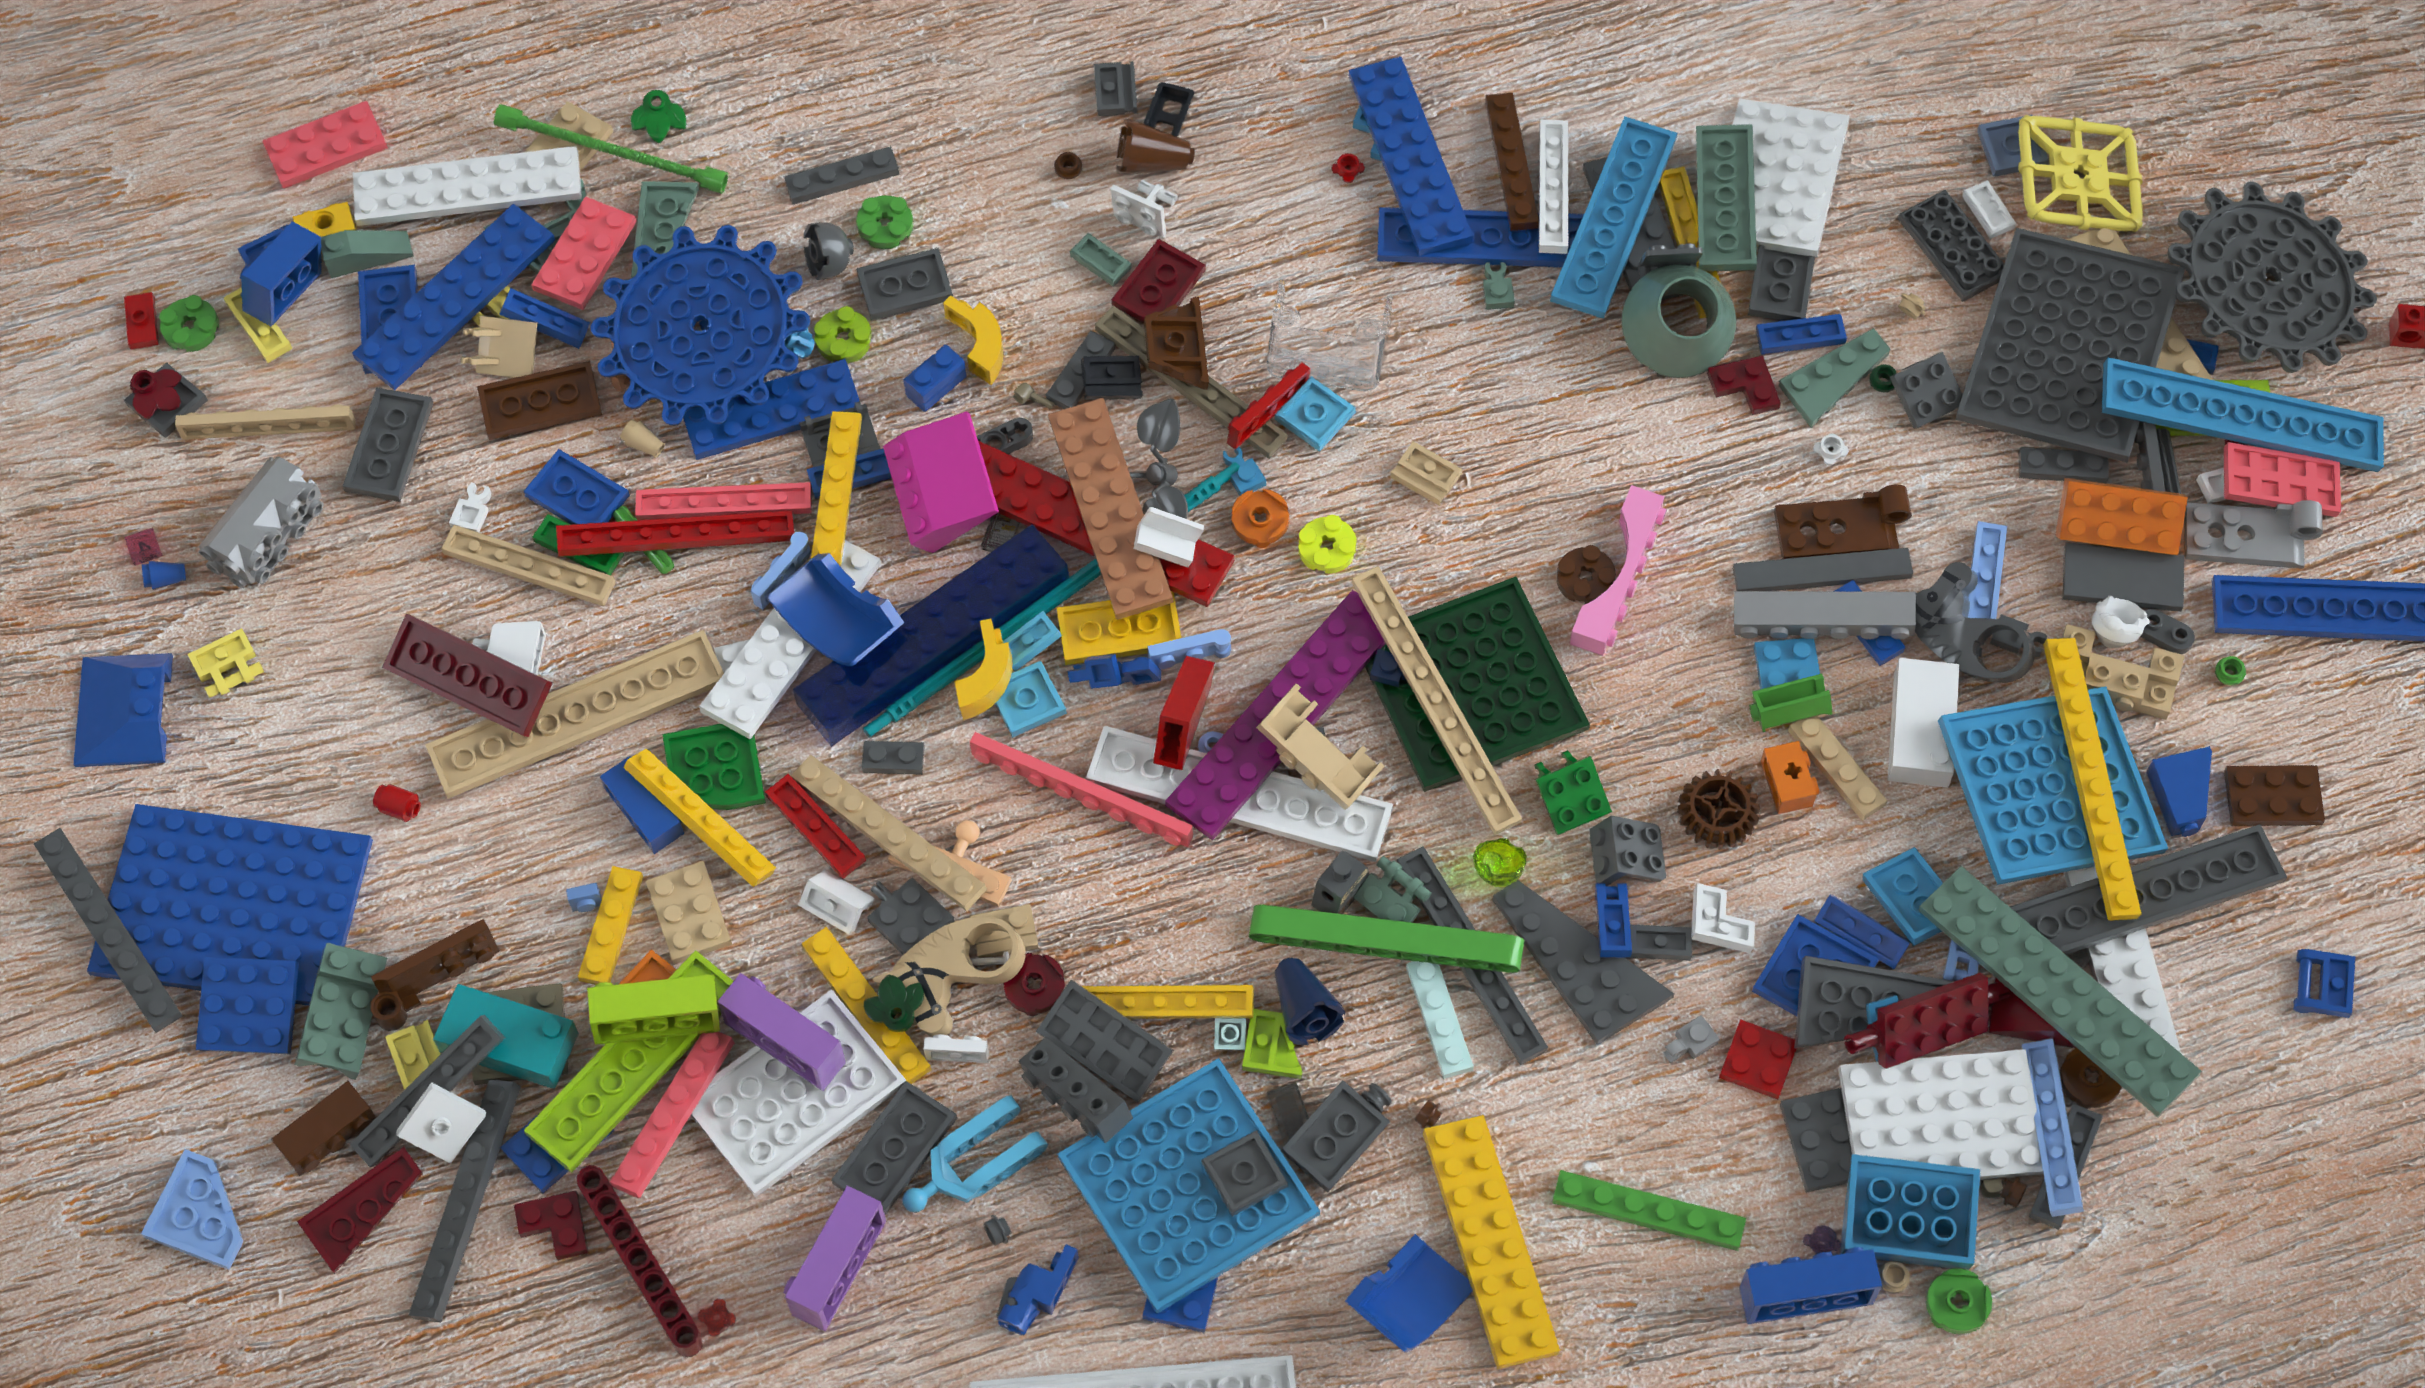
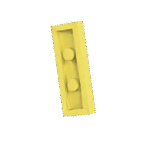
[223,287,292,363]

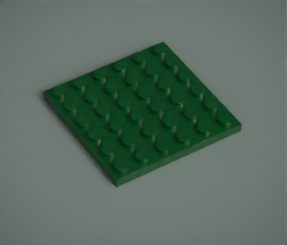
[1365,577,1590,792]

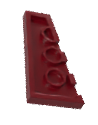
[297,1147,423,1274]

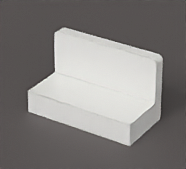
[1133,507,1204,567]
[798,870,875,934]

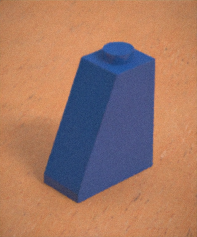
[2146,746,2212,837]

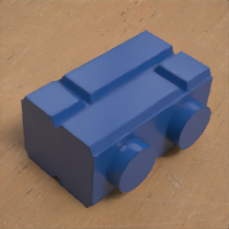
[903,344,967,412]

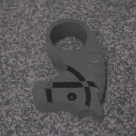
[1915,562,2035,683]

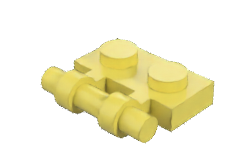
[188,628,264,698]

